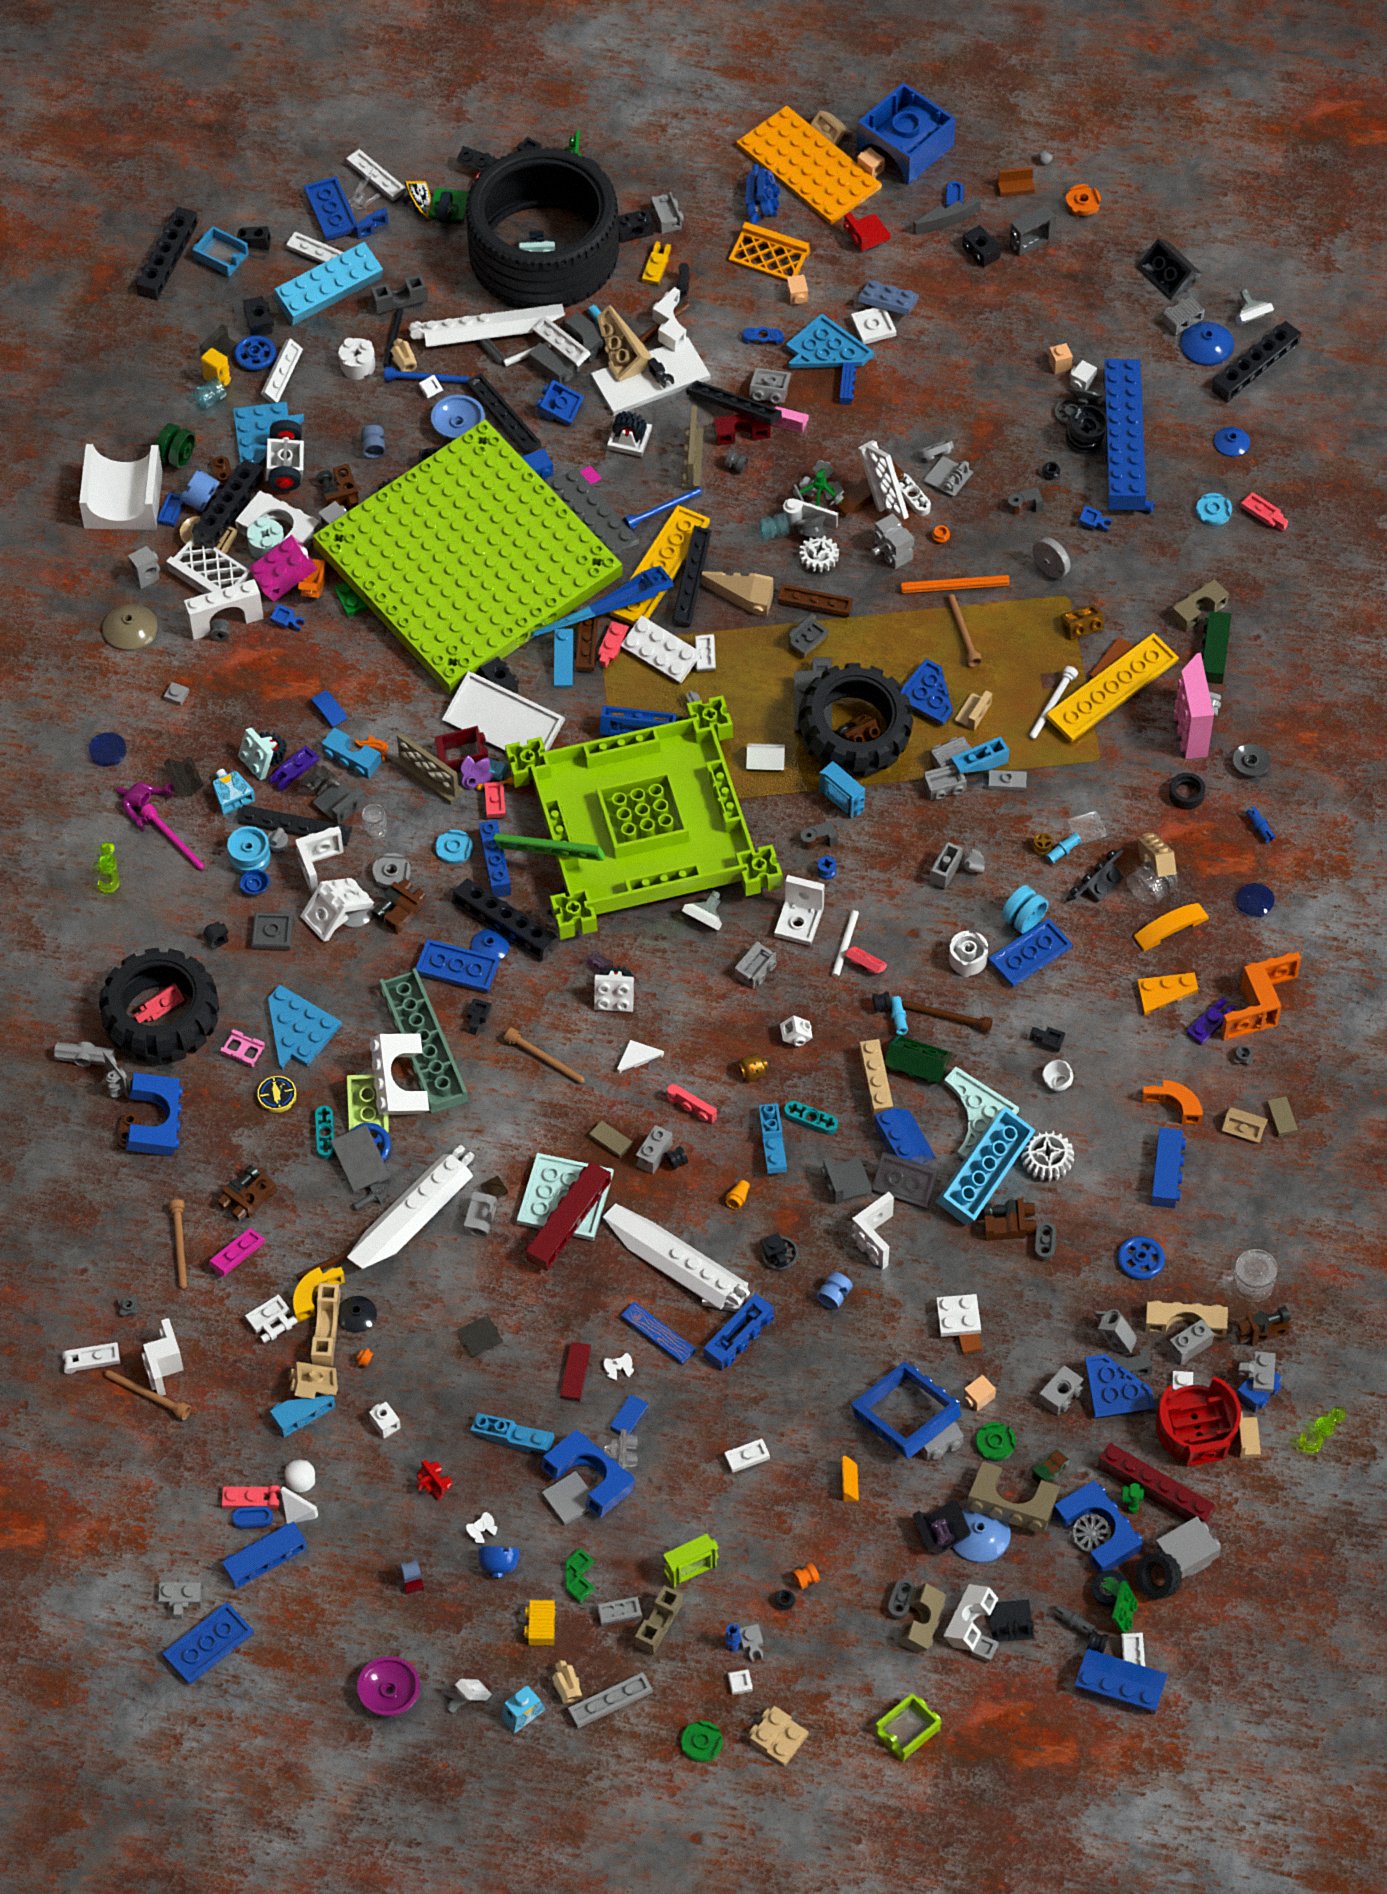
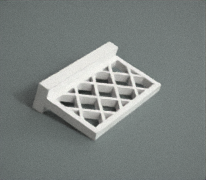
[858,440,909,520]
[166,537,252,594]

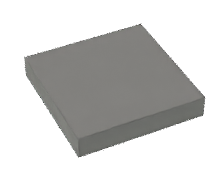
[542,1471,591,1525]

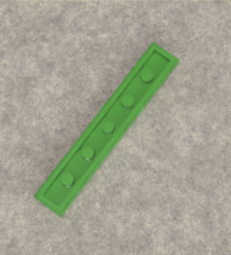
[493,833,605,861]

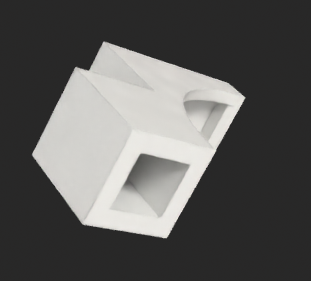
[652,287,687,351]

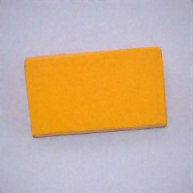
[841,1456,859,1502]

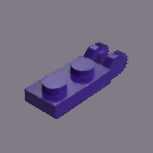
[269,746,319,791]
[1186,997,1236,1045]

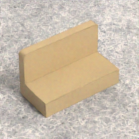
[810,111,853,145]
[955,691,992,730]
[1222,1107,1268,1143]
[1237,1411,1261,1458]

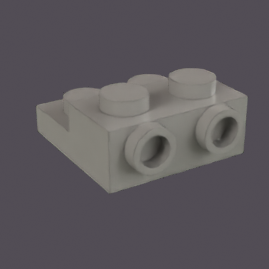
[749,368,791,403]

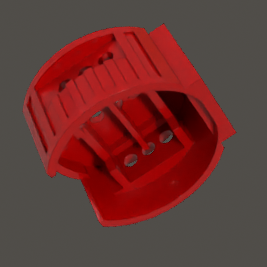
[1155,1377,1241,1467]

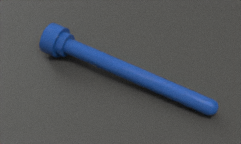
[384,366,470,383]
[623,488,702,530]

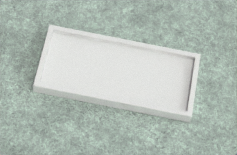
[591,337,711,416]
[442,671,565,752]

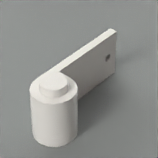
[783,499,838,528]

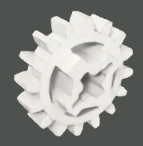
[799,536,839,572]

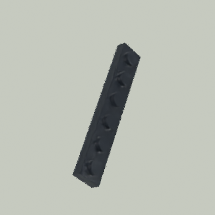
[466,373,542,455]
[686,380,782,425]
[672,525,712,627]
[238,805,352,846]

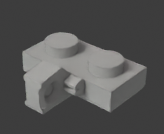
[1238,1351,1276,1393]
[158,1582,202,1619]

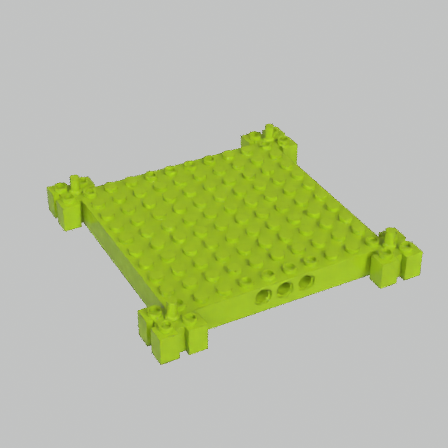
[505,695,783,940]

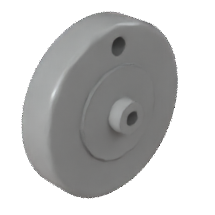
[1032,537,1070,578]

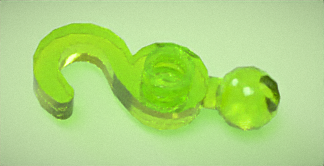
[97,842,120,892]
[1299,1406,1347,1453]

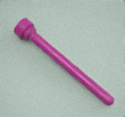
[140,804,204,870]

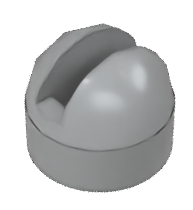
[1038,149,1053,165]

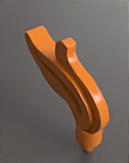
[355,735,388,762]

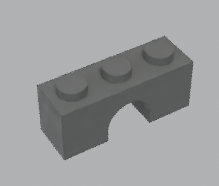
[371,274,428,314]

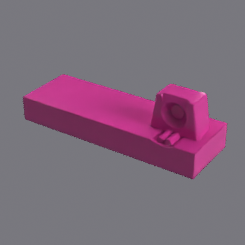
[209,1228,265,1277]

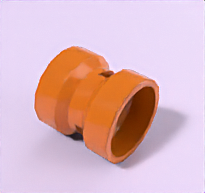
[792,1563,820,1590]

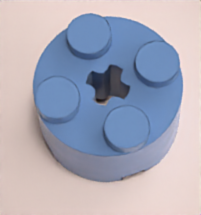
[180,469,220,513]

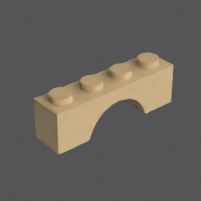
[1137,833,1177,877]
[859,1039,893,1120]
[311,1283,341,1367]
[1145,1301,1228,1338]

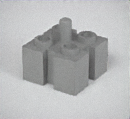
[871,513,914,569]

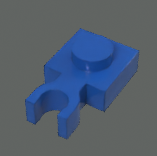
[1078,505,1112,532]
[270,604,305,632]

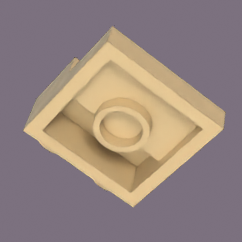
[289,1362,338,1399]
[749,1706,809,1767]

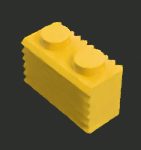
[201,348,231,389]
[525,1600,555,1646]

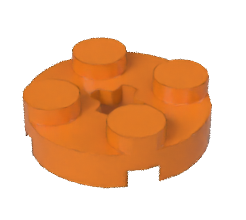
[1066,184,1101,217]

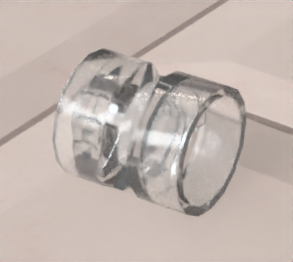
[362,804,388,839]

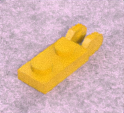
[642,241,671,286]

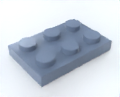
[858,280,919,316]

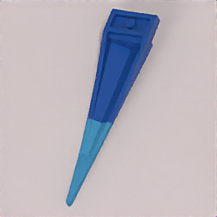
[532,565,674,637]

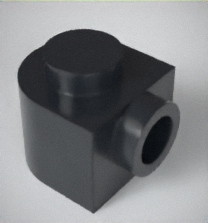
[203,921,229,948]

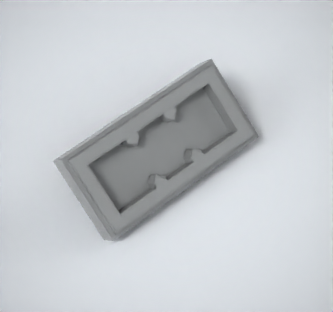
[988,770,1027,791]
[597,1596,642,1626]

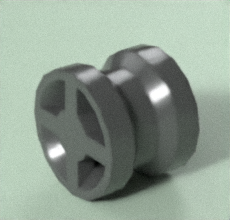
[211,619,230,641]

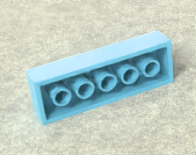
[273,242,383,326]
[935,1107,1036,1226]

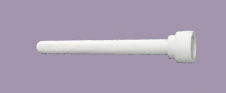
[1030,666,1078,739]

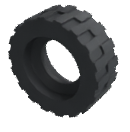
[1135,1552,1182,1599]

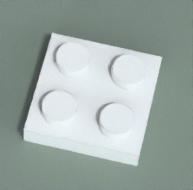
[851,307,896,344]
[936,1294,981,1337]

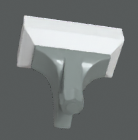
[1235,289,1274,326]
[682,891,722,931]
[441,1679,492,1713]

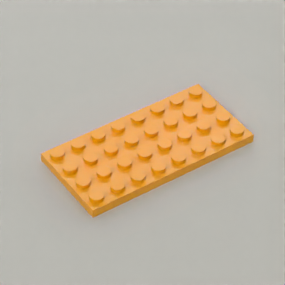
[736,106,882,225]

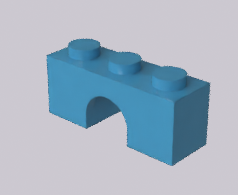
[322,727,382,779]

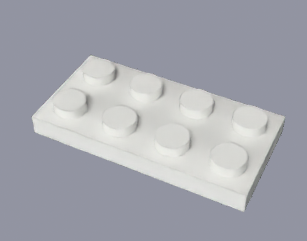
[621,615,702,684]

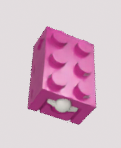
[249,535,317,602]

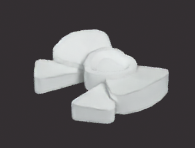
[604,1353,634,1381]
[465,1512,497,1544]

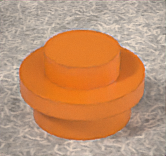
[932,525,950,543]
[356,1348,374,1367]

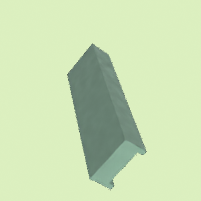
[380,968,468,1114]

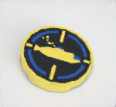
[258,1076,296,1113]

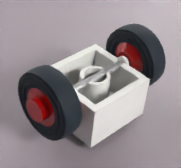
[265,420,304,491]

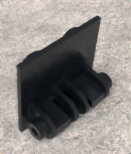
[989,1599,1034,1642]

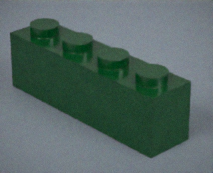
[1200,611,1232,684]

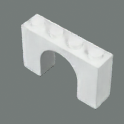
[235,491,320,549]
[184,579,264,640]
[370,1034,429,1115]

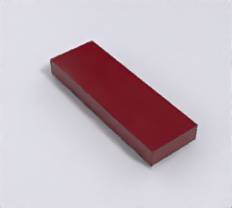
[560,1342,591,1401]

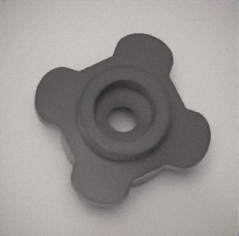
[1233,1046,1253,1065]
[118,1296,139,1316]

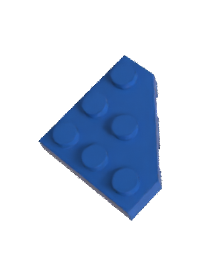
[901,658,953,726]
[1084,1354,1155,1418]

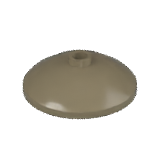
[102,604,158,651]

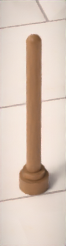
[948,594,983,667]
[504,1027,585,1084]
[168,1199,187,1289]
[105,1370,191,1420]

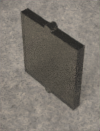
[457,1315,503,1358]

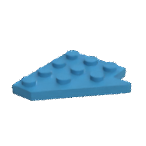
[786,314,874,368]
[233,402,304,465]
[268,984,342,1069]

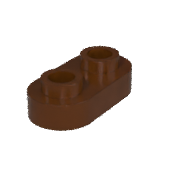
[211,456,232,489]
[116,1112,141,1150]

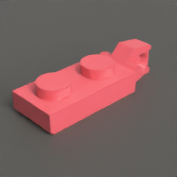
[1240,492,1288,531]
[598,622,629,668]
[132,983,185,1023]

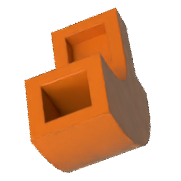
[298,558,328,598]
[1142,1080,1203,1124]

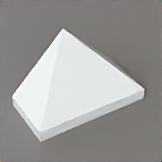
[281,1487,318,1524]

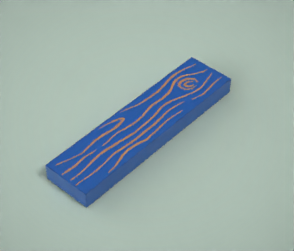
[621,1302,695,1365]

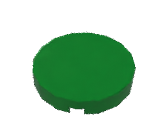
[975,1422,1016,1462]
[681,1721,723,1763]

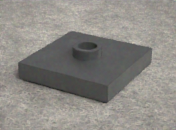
[252,912,294,950]

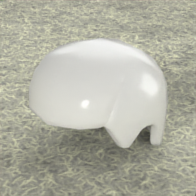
[1042,1060,1074,1091]
[285,1459,315,1493]

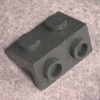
[788,613,829,658]

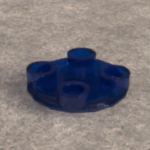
[1236,883,1275,917]

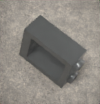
[1009,205,1056,256]

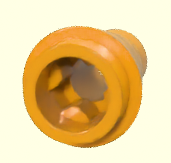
[726,1180,750,1209]

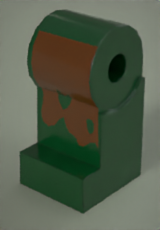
[1032,1450,1070,1484]

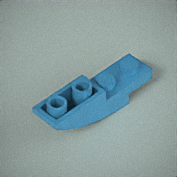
[759,1103,787,1174]
[470,1413,555,1454]

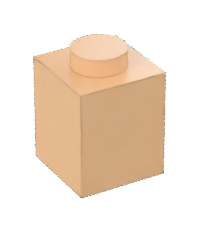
[857,148,885,178]
[787,275,808,304]
[1048,343,1073,374]
[963,1375,996,1412]

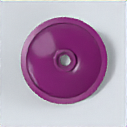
[357,1656,420,1717]

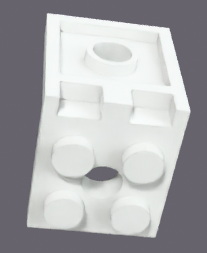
[295,826,344,896]
[774,875,825,946]
[300,878,374,941]
[852,1192,894,1270]

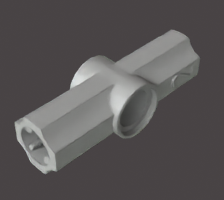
[54,1042,115,1067]

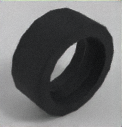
[1169,772,1205,810]

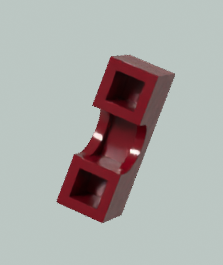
[714,414,771,446]

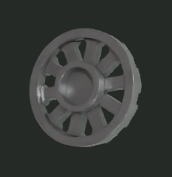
[1072,1514,1111,1553]

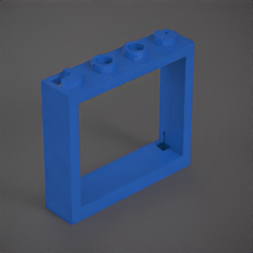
[851,1361,962,1460]

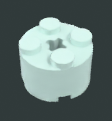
[247,517,284,560]

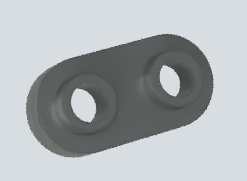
[1035,1222,1056,1261]
[888,1579,915,1619]

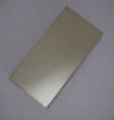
[1267,1096,1298,1137]
[589,1120,632,1158]

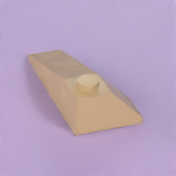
[597,305,652,381]
[702,571,773,616]

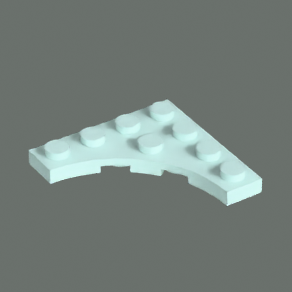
[944,1067,1019,1160]

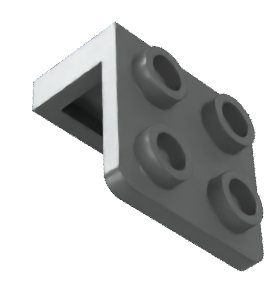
[313,781,365,824]
[820,1157,872,1203]

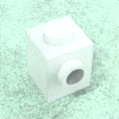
[1069,360,1098,390]
[369,1402,401,1439]

